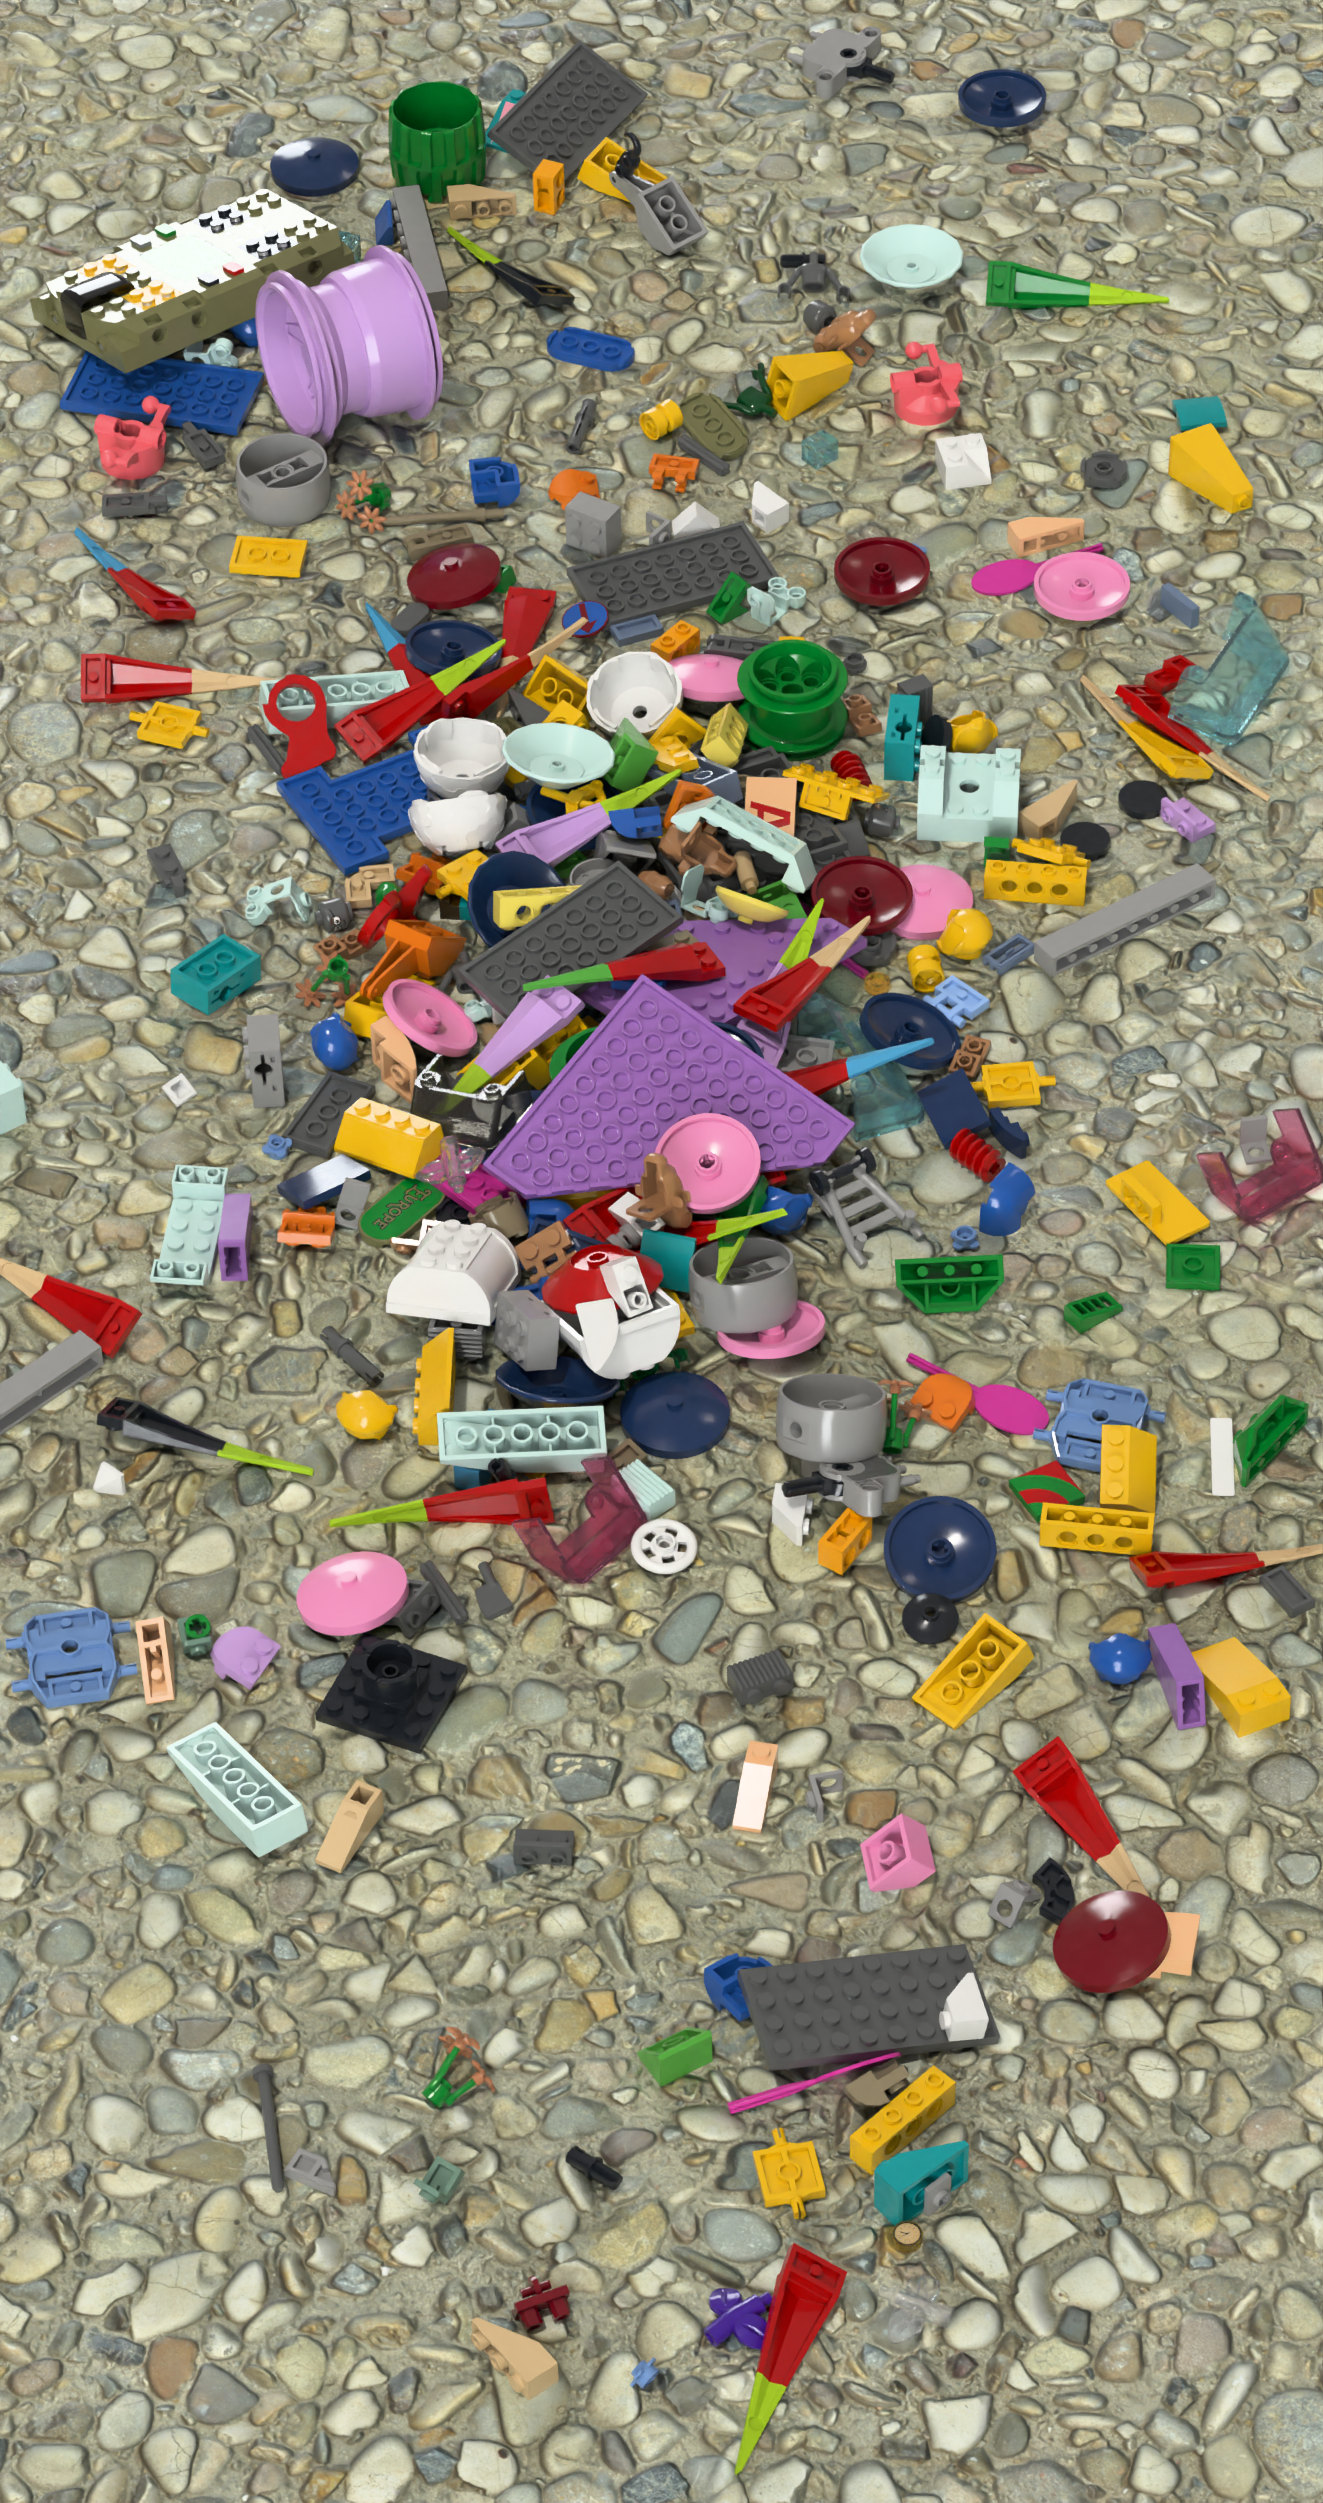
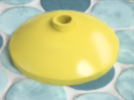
[715,885,789,925]

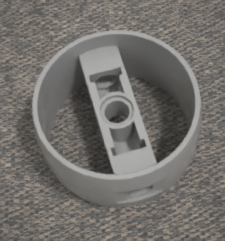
[235,433,331,527]
[688,1237,798,1333]
[776,1373,887,1463]

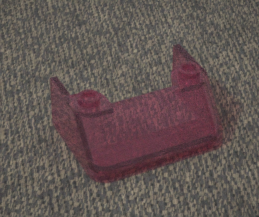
[1196,1108,1323,1222]
[511,1456,647,1584]

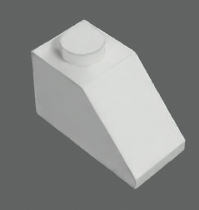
[939,1973,989,2042]

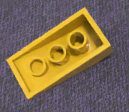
[577,137,668,202]
[343,974,436,1038]
[912,1613,1034,1730]
[1191,1637,1291,1738]

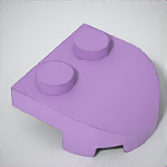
[210,1626,281,1690]

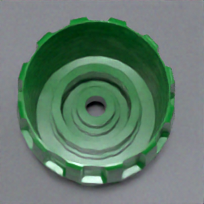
[388,81,486,203]

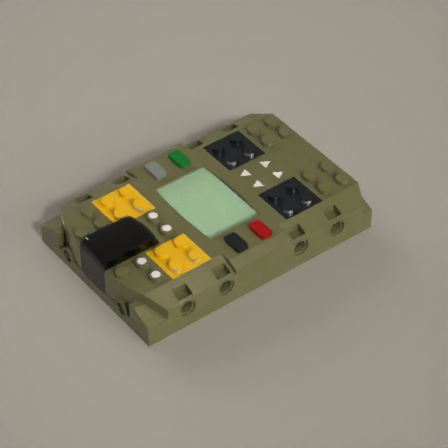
[30,189,355,374]

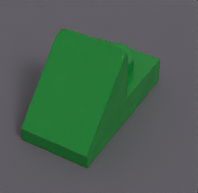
[706,571,752,625]
[983,836,1012,868]

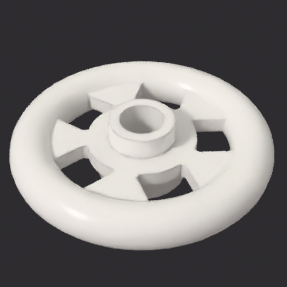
[631,1519,698,1574]

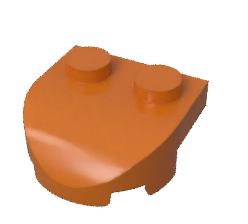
[548,469,600,510]
[662,780,716,831]
[395,852,453,895]
[277,1205,335,1248]
[910,1374,976,1433]

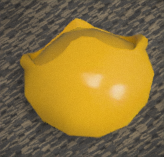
[947,710,998,753]
[936,908,993,960]
[336,1390,398,1440]

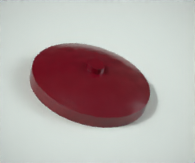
[834,537,930,606]
[407,543,502,610]
[811,856,913,936]
[1053,1890,1171,1993]

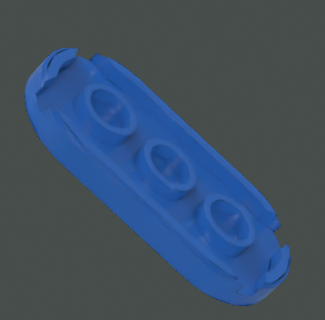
[546,327,635,372]

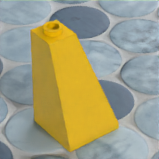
[766,351,854,421]
[1168,423,1253,514]

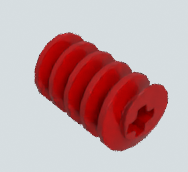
[830,750,872,802]
[949,1128,1006,1182]

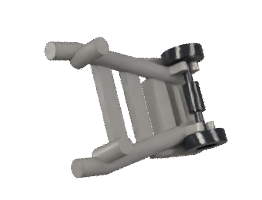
[807,1147,925,1268]

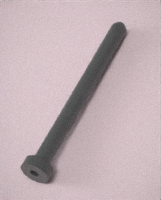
[252,2064,284,2193]

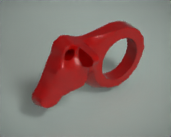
[262,674,337,779]
[357,864,433,949]

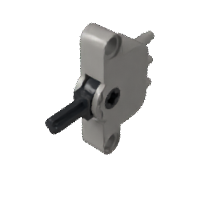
[787,26,895,99]
[781,1454,921,1517]

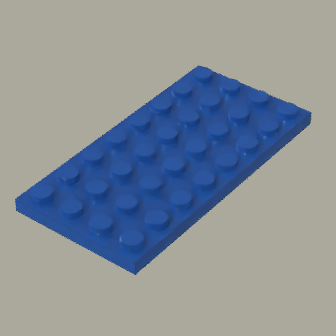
[60,350,264,435]

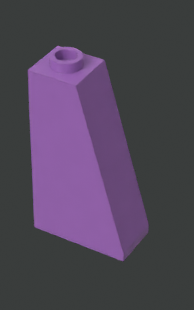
[218,1194,253,1281]
[1148,1623,1206,1730]

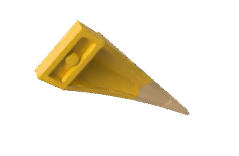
[1080,675,1214,780]

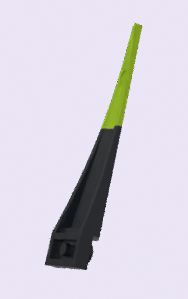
[447,226,575,307]
[97,1397,313,1476]

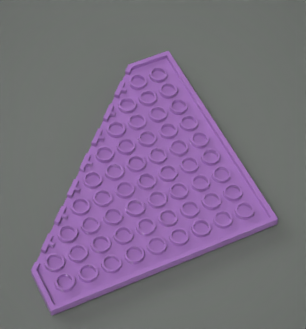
[577,918,867,1026]
[482,974,855,1199]

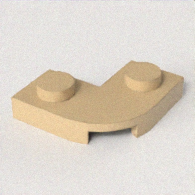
[345,864,395,909]

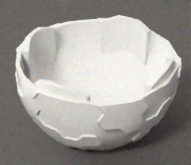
[586,651,683,740]
[413,717,510,799]
[408,790,507,856]

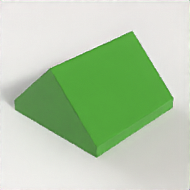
[637,2027,712,2087]

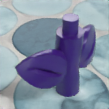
[703,2288,772,2350]

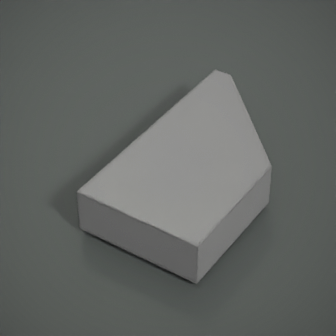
[284,2148,337,2197]

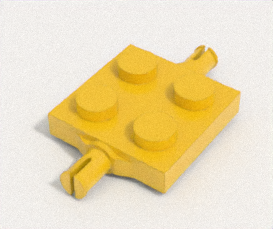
[129,701,210,749]
[1011,837,1091,870]
[435,849,489,901]
[970,1061,1056,1109]
[753,2128,826,2219]

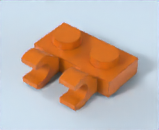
[649,453,700,493]

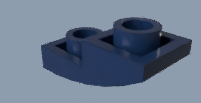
[989,1107,1030,1159]

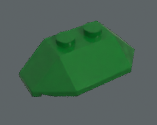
[895,1254,1004,1314]
[1233,1394,1309,1488]

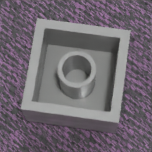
[565,491,622,558]

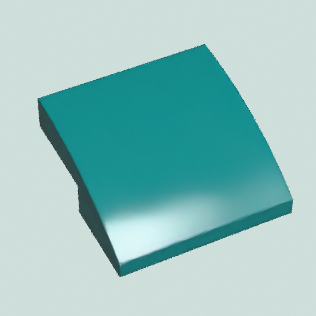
[1172,396,1227,431]
[640,1229,697,1293]

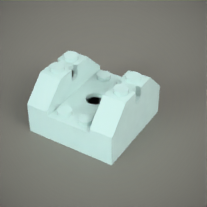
[917,745,1021,842]

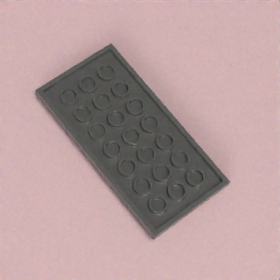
[487,40,648,183]
[566,521,779,632]
[458,861,683,1020]
[737,1944,1000,2071]

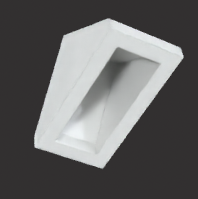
[672,501,720,539]

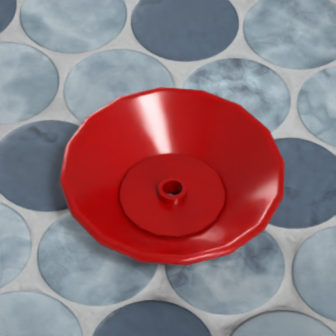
[541,1244,664,1314]

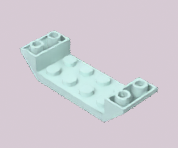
[670,795,817,893]
[150,1165,229,1286]

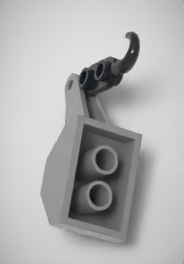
[609,131,709,256]

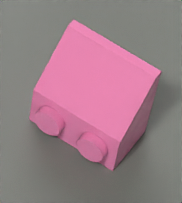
[860,1813,936,1892]

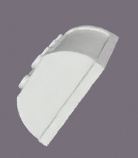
[386,1220,521,1326]
[541,1287,680,1379]

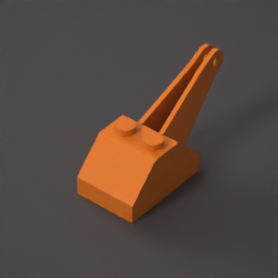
[360,919,467,1000]

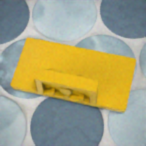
[782,763,890,821]
[1106,1160,1210,1245]

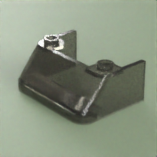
[410,1054,534,1150]

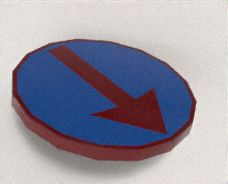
[562,600,609,639]

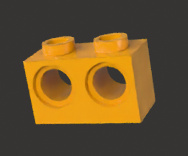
[533,159,565,215]
[650,620,700,662]
[818,1507,872,1575]

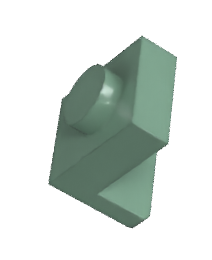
[177,1613,212,1656]
[413,2155,466,2204]

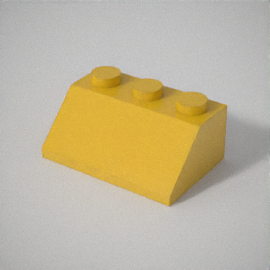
[522,654,592,722]
[1099,1424,1157,1513]

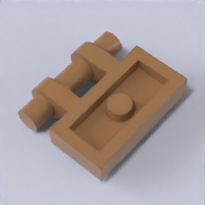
[514,1220,577,1284]

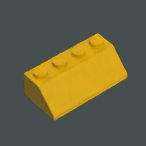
[334,1097,447,1179]
[413,1328,456,1445]

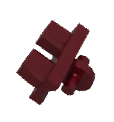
[511,2275,570,2332]

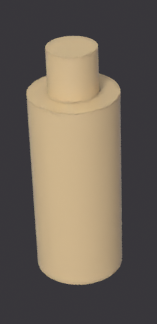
[733,851,759,895]

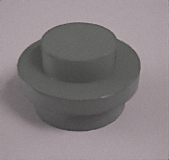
[843,652,867,674]

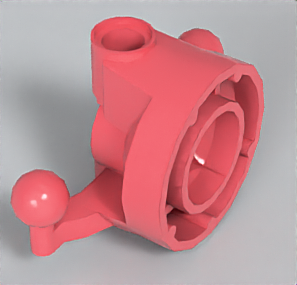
[890,341,963,426]
[94,396,172,480]

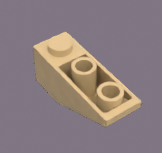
[447,184,517,220]
[1018,779,1078,840]
[315,1780,384,1873]
[471,2317,559,2401]

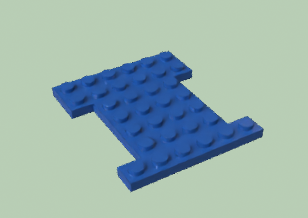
[276,725,444,876]

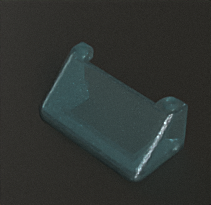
[1167,591,1290,745]
[797,992,925,1142]

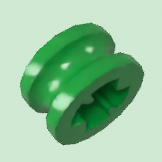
[185,1614,210,1640]

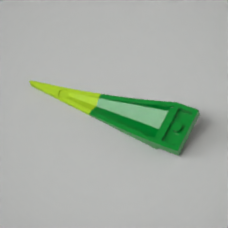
[986,261,1169,309]
[715,1175,769,1285]

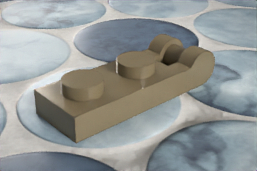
[403,523,473,560]

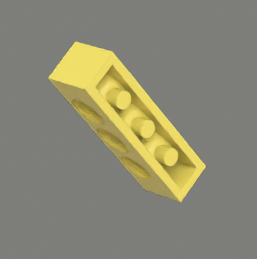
[700,703,749,768]
[493,885,582,930]

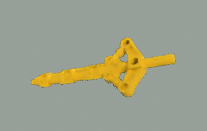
[540,780,668,839]

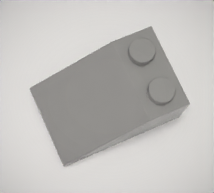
[594,830,656,875]

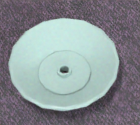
[860,224,964,290]
[501,723,615,790]

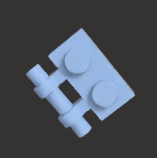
[923,975,990,1029]

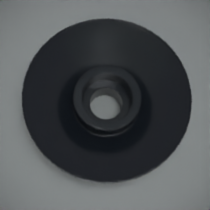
[902,1593,959,1645]

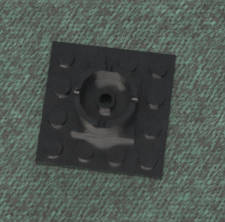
[315,1633,468,1754]

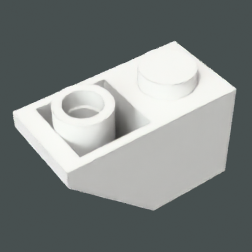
[752,481,789,534]
[608,1192,665,1246]
[599,1256,653,1318]
[772,1483,814,1546]

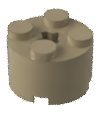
[467,1192,529,1239]

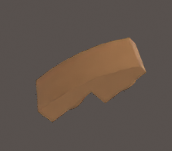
[842,694,882,737]
[313,928,371,960]
[948,1034,991,1079]

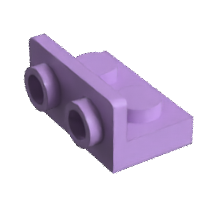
[1160,797,1216,843]

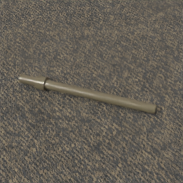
[380,507,505,526]

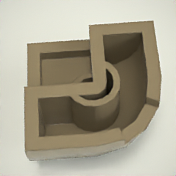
[843,2058,911,2109]

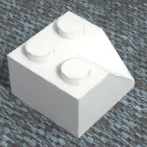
[935,433,991,490]

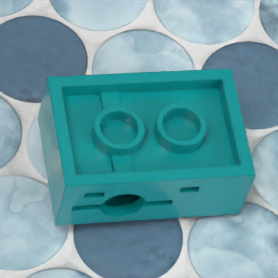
[884,694,923,782]
[170,934,261,1015]

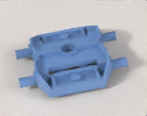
[1033,1378,1166,1472]
[5,1607,138,1708]

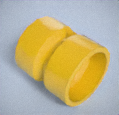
[639,399,683,440]
[907,944,945,993]

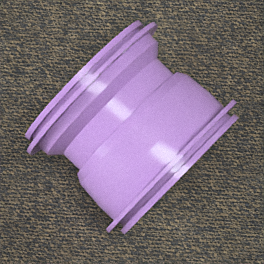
[255,245,443,445]

